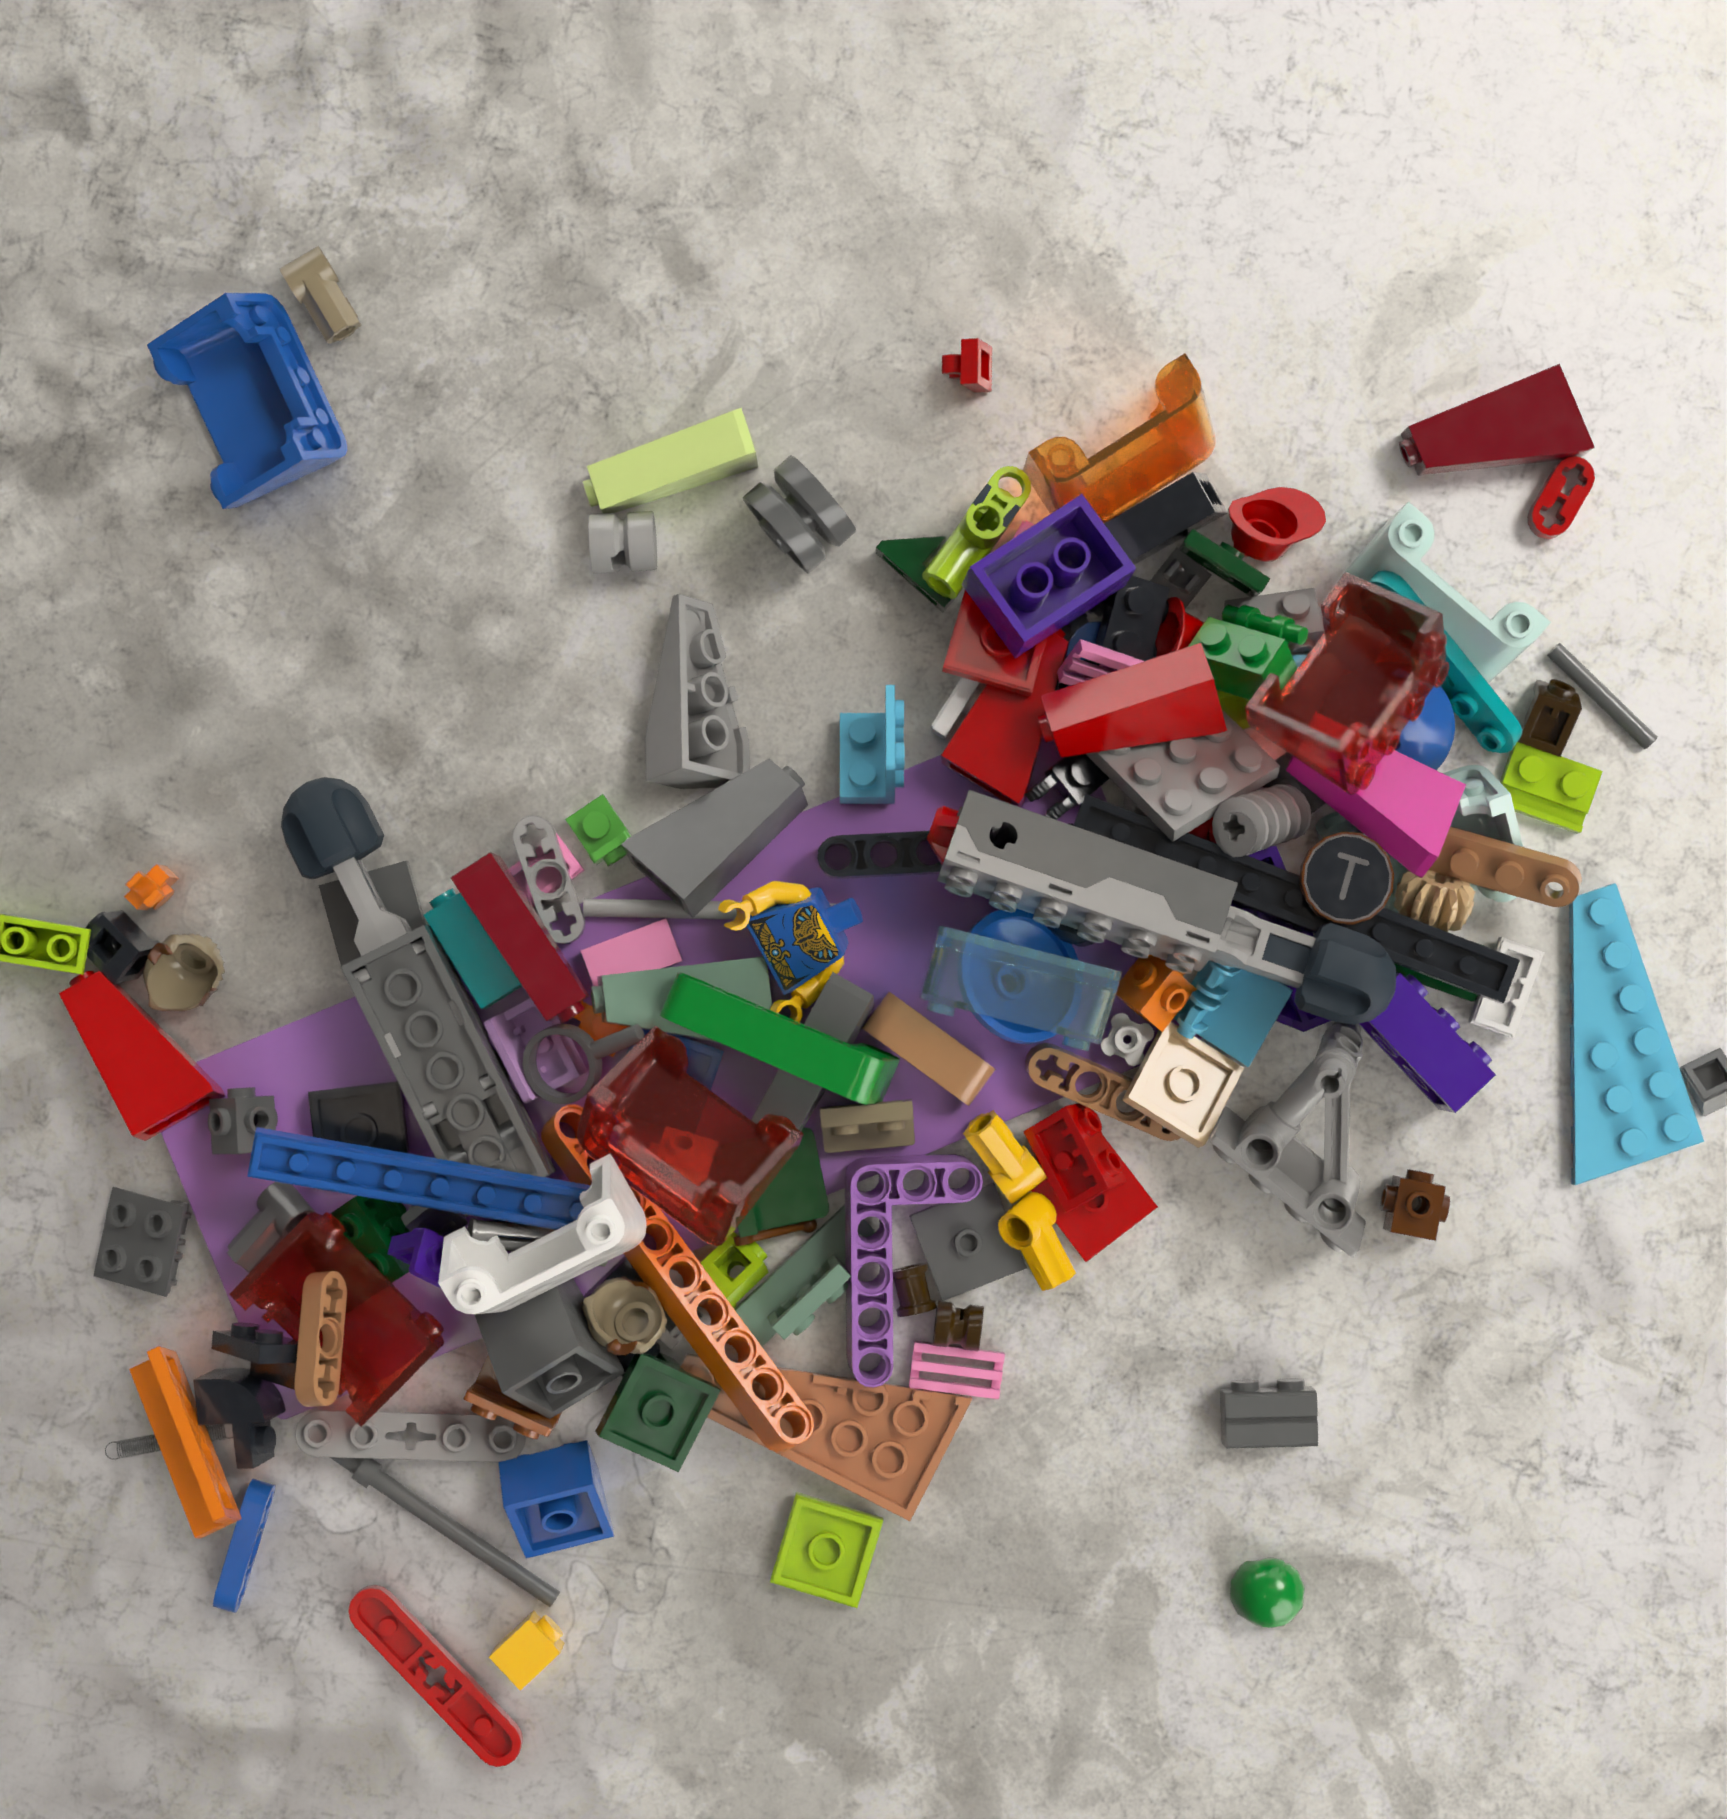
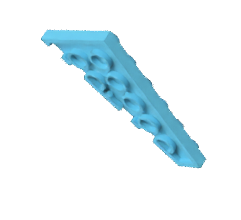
[1569,883,1704,1185]

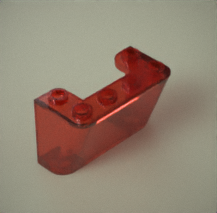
[1245,572,1449,795]

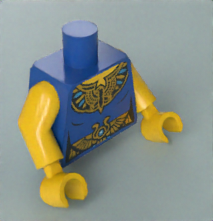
[718,881,863,1022]

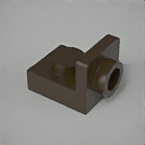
[1518,679,1582,757]

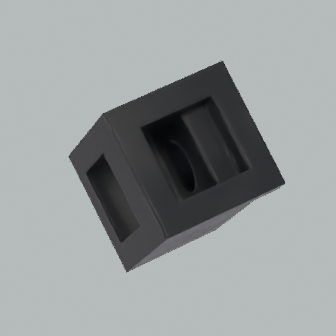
[86,910,159,984]

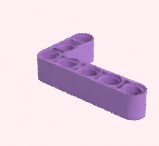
[845,1154,983,1388]

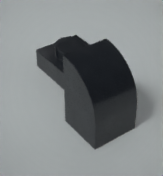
[193,1368,286,1469]

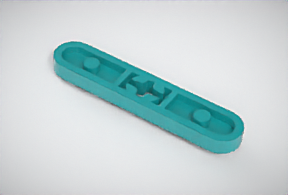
[1363,570,1522,753]

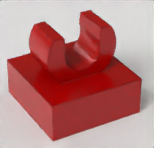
[942,338,992,393]

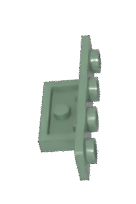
[734,1204,876,1346]

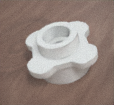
[1101,1013,1154,1066]

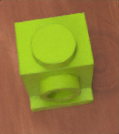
[700,1231,769,1308]

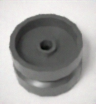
[743,455,856,574]

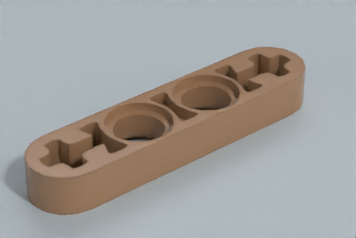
[1025,1043,1181,1141]

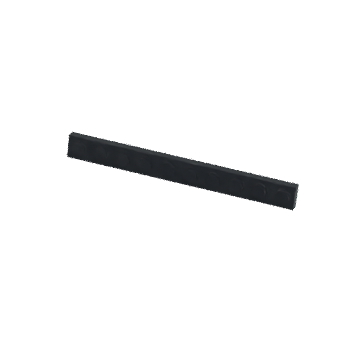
[1073,794,1520,1004]

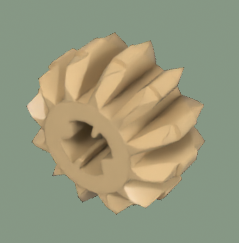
[1394,869,1475,932]

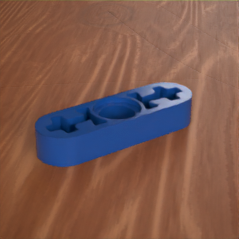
[213,1478,276,1613]

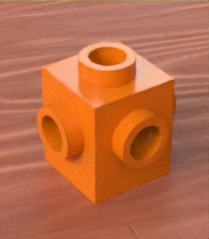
[1112,955,1197,1032]

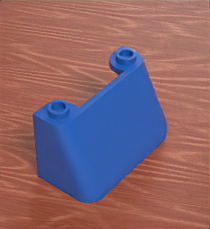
[147,293,348,509]

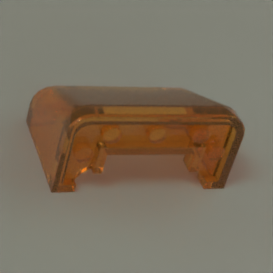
[1023,353,1216,523]

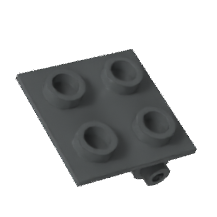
[94,1187,192,1297]

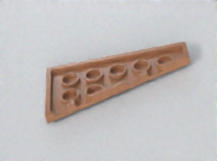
[681,1353,972,1521]

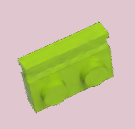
[1500,742,1603,834]

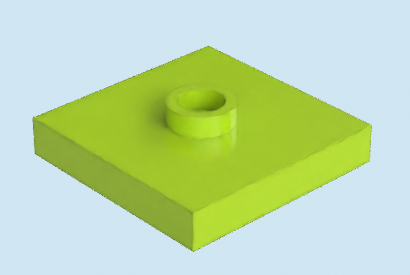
[770,1492,884,1608]

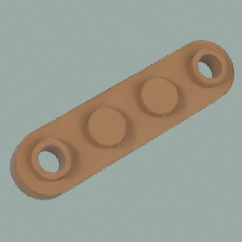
[1429,826,1582,907]

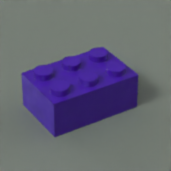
[962,494,1136,658]
[1359,973,1496,1113]

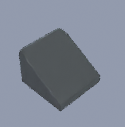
[1680,1048,1727,1116]

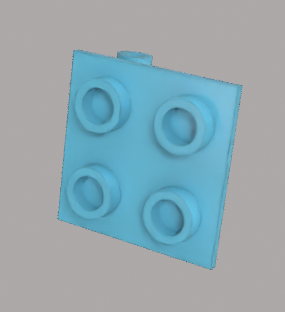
[1173,960,1293,1067]

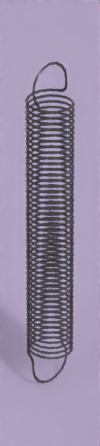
[105,1424,233,1460]

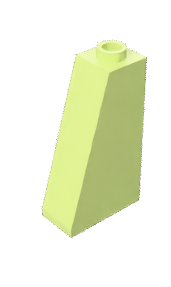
[583,408,759,513]

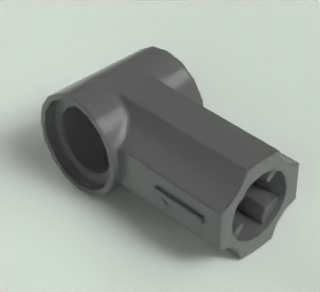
[227,1182,317,1275]

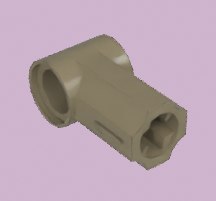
[279,246,362,344]

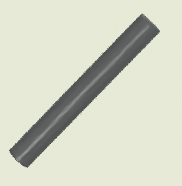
[1547,643,1658,750]

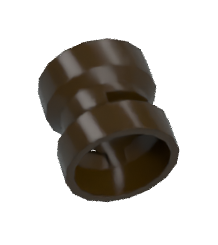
[933,1301,984,1351]

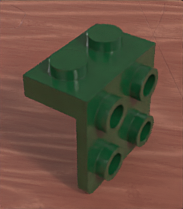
[715,1127,829,1238]

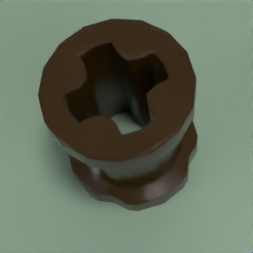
[893,1263,937,1317]

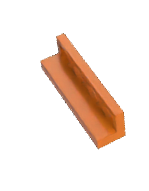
[129,1346,242,1539]

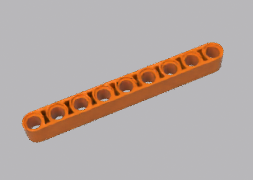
[541,1104,814,1452]

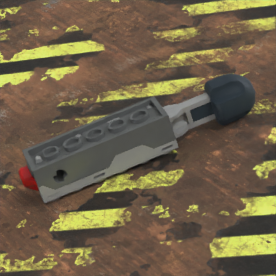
[281,777,556,1222]
[927,790,1396,1025]

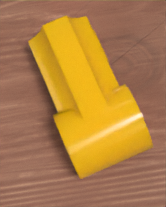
[963,1110,1047,1204]
[998,1192,1076,1291]

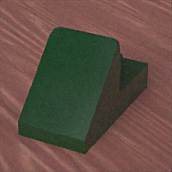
[876,536,955,613]

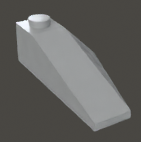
[645,594,750,789]

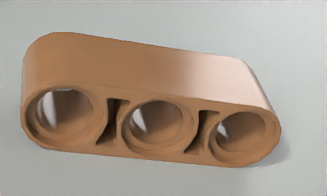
[862,991,996,1106]

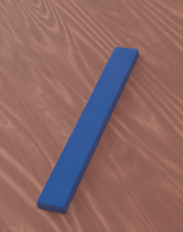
[247,1127,591,1230]

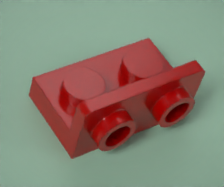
[1023,1103,1127,1213]

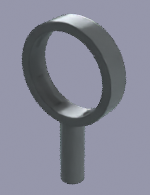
[523,1024,645,1104]

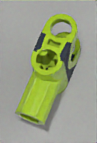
[922,466,1031,599]

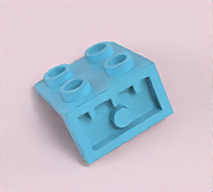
[840,685,905,804]

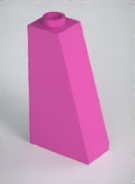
[1286,713,1466,878]

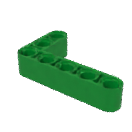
[660,972,900,1105]

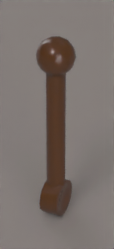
[734,1219,817,1246]

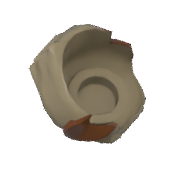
[143,933,225,1011]
[582,1276,667,1355]

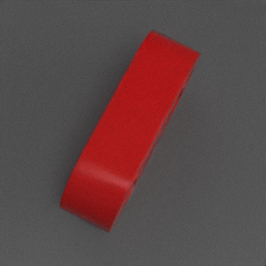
[1527,456,1595,539]

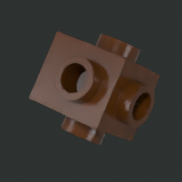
[1380,1169,1450,1241]

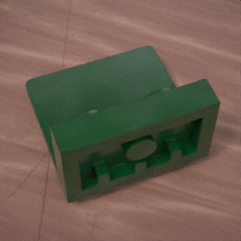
[299,1196,411,1312]

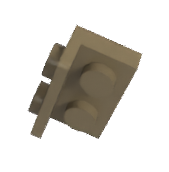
[820,1099,915,1153]

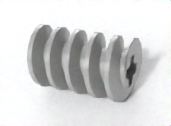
[1212,784,1312,857]

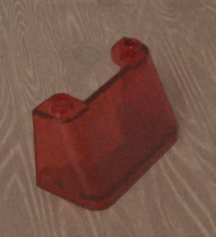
[577,1025,804,1246]
[229,1212,445,1427]

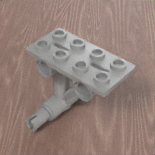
[1209,1022,1366,1257]

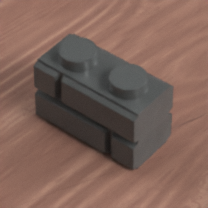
[1220,1378,1318,1449]

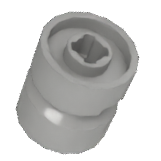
[588,511,657,574]

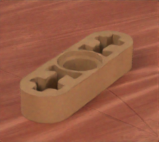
[294,1271,347,1407]

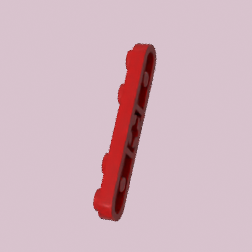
[349,1585,523,1767]

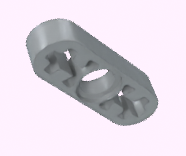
[513,816,585,944]

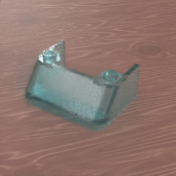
[919,926,1122,1051]

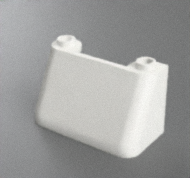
[438,1153,646,1314]

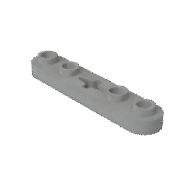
[295,1410,526,1462]

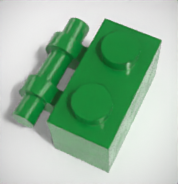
[1188,605,1308,708]

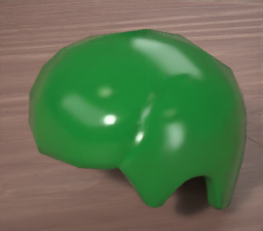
[1230,1557,1305,1628]

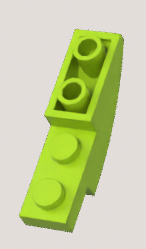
[0,913,91,975]

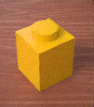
[489,1610,565,1691]

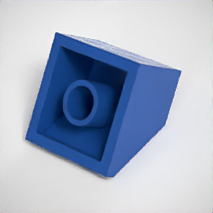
[498,1440,614,1559]

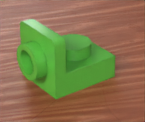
[565,794,632,866]

